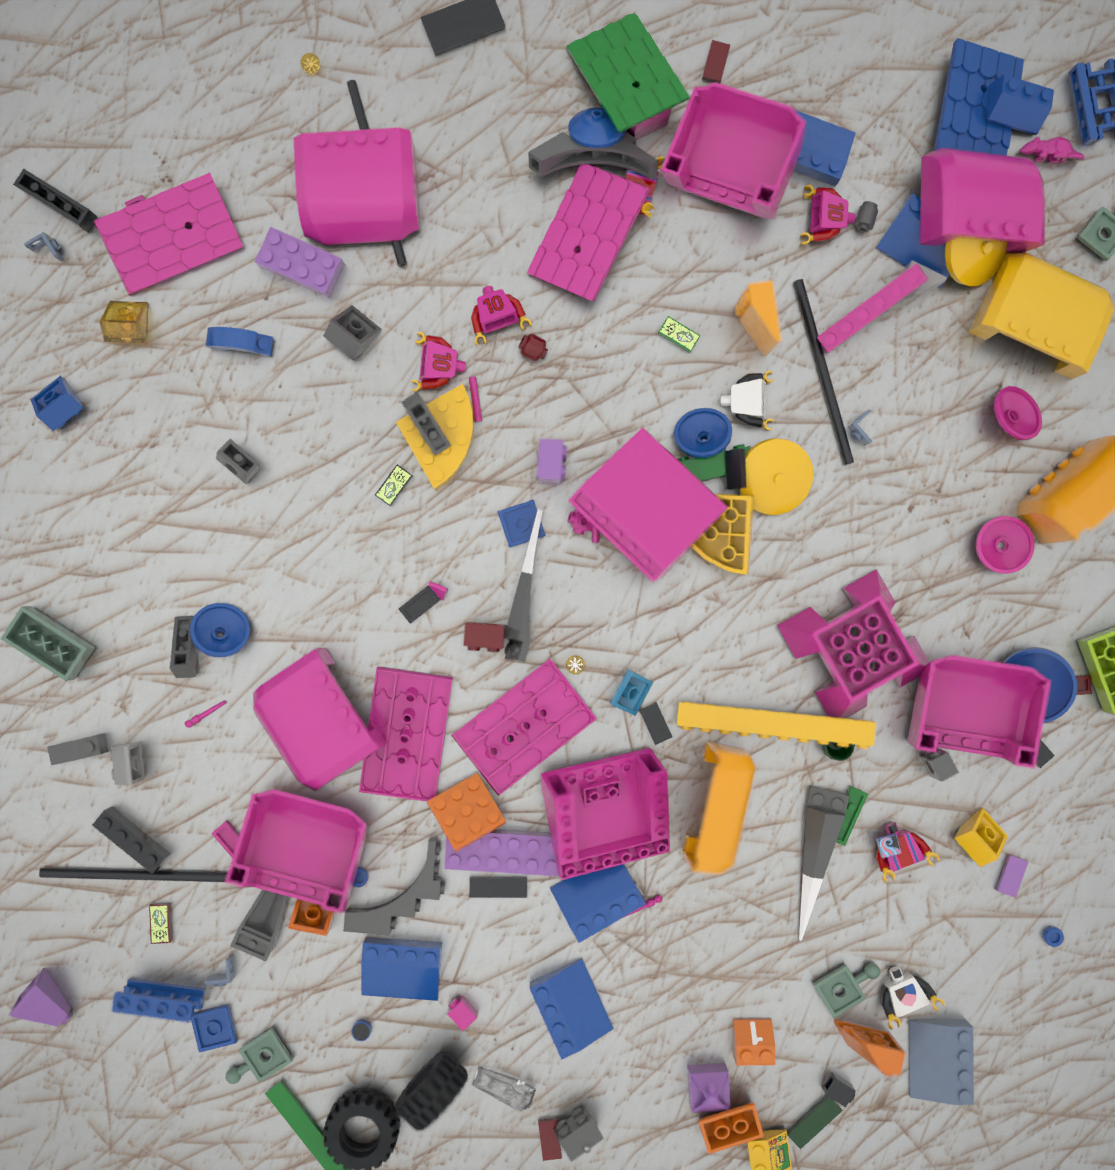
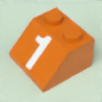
[733,1019,775,1066]

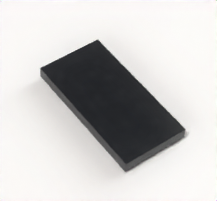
[420,0,506,55]

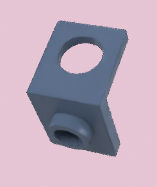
[24,232,64,261]
[848,409,872,446]
[204,955,235,987]

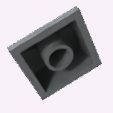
[323,305,381,360]

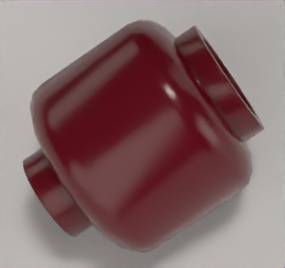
[518,333,548,362]

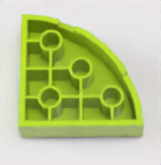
[1077,627,1115,714]

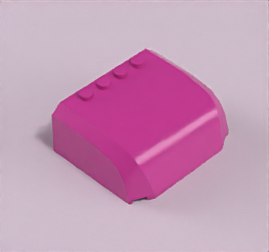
[661,83,806,219]
[293,127,419,245]
[920,148,1045,253]
[253,647,387,791]
[907,655,1051,769]
[225,790,367,913]

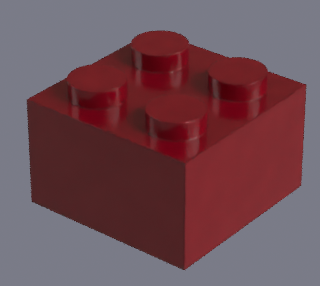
[463,622,506,652]

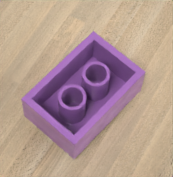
[537,439,567,485]

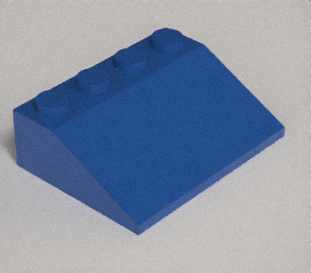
[793,110,856,187]
[876,193,950,289]
[550,864,646,943]
[361,937,442,1001]
[529,958,614,1060]

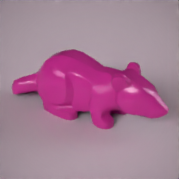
[1019,137,1084,163]

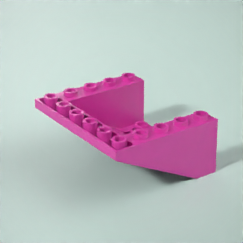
[568,428,728,582]
[540,748,670,880]

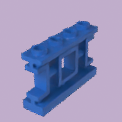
[1069,59,1115,146]
[112,978,206,1022]

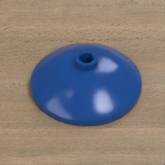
[568,107,626,148]
[674,408,732,458]
[190,603,250,658]

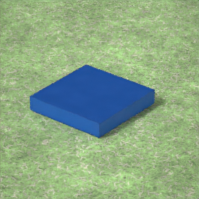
[497,499,546,548]
[191,1004,238,1053]

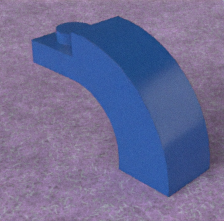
[205,327,273,356]

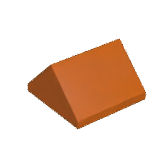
[288,899,335,936]

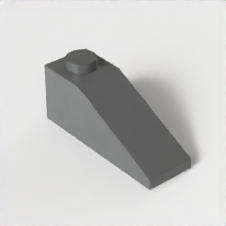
[401,392,451,456]
[170,616,197,678]
[47,733,109,765]

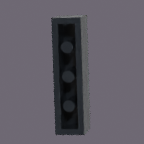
[13,168,97,232]
[92,806,171,874]

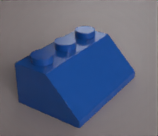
[986,74,1054,135]

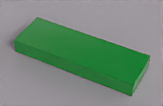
[836,785,868,846]

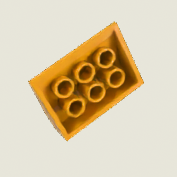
[735,281,781,356]

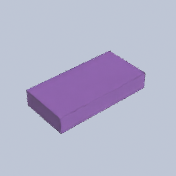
[996,854,1028,898]

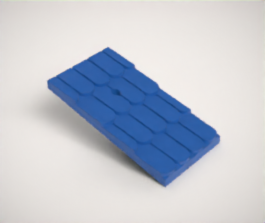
[934,38,1024,156]

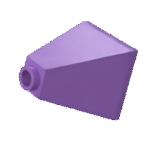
[9,968,72,1027]

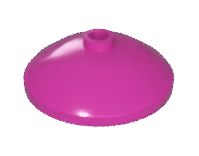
[994,386,1042,440]
[976,516,1035,574]

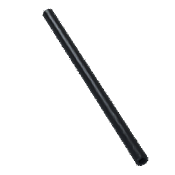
[347,80,407,267]
[794,279,854,465]
[39,868,228,882]

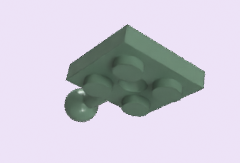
[1077,206,1115,261]
[813,963,880,1018]
[225,1027,293,1084]

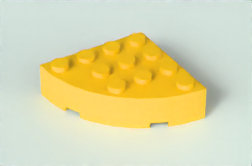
[396,384,474,491]
[692,493,754,575]

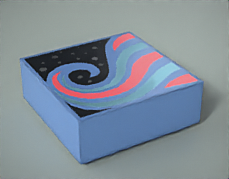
[876,833,901,858]

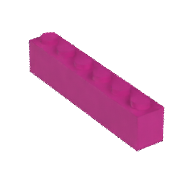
[817,263,929,353]

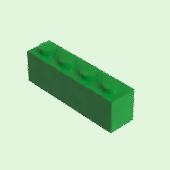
[678,444,751,482]

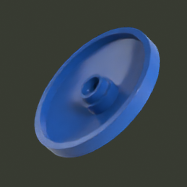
[1003,647,1077,723]

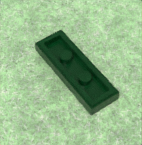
[787,1096,843,1150]

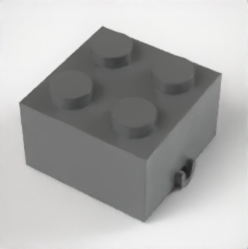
[553,1107,604,1162]

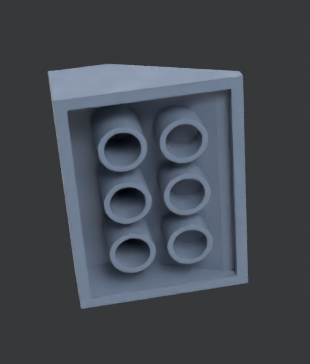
[909,1019,974,1105]

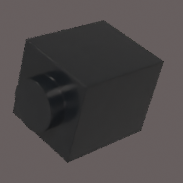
[822,1072,856,1107]

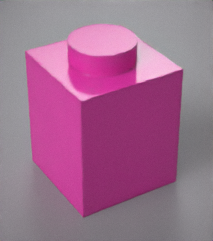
[447,995,478,1031]

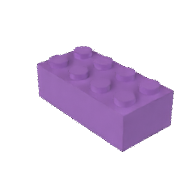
[255,227,345,298]

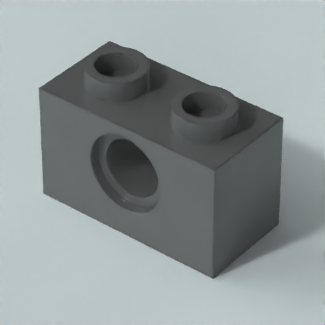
[216,439,260,484]
[920,748,959,782]

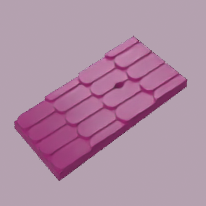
[527,164,651,301]
[94,173,243,295]
[451,659,597,796]
[359,666,453,802]

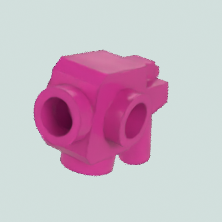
[568,509,599,543]

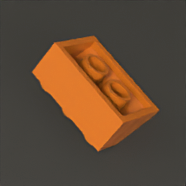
[698,1102,764,1154]

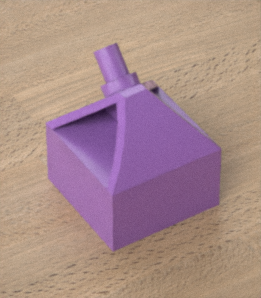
[687,1063,731,1113]

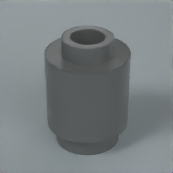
[854,201,878,232]

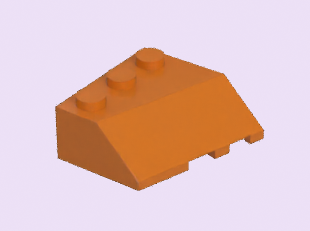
[834,1019,906,1077]

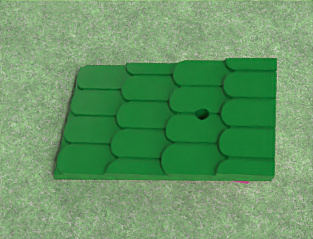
[566,13,690,140]

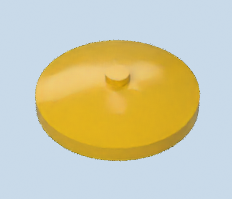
[945,237,1008,286]
[739,438,814,515]

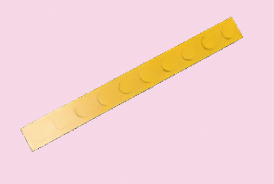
[677,701,876,749]

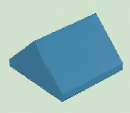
[609,668,653,716]

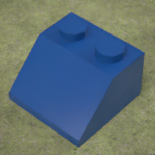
[30,376,83,431]

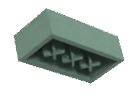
[1,606,95,681]

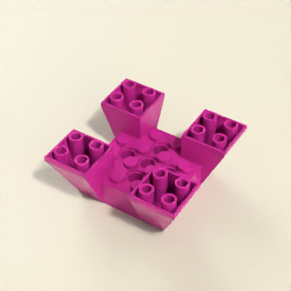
[777,569,929,718]

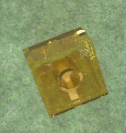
[99,301,149,344]

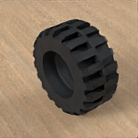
[395,1051,468,1131]
[323,1088,400,1170]

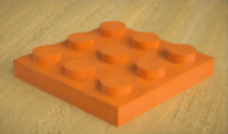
[427,773,506,853]

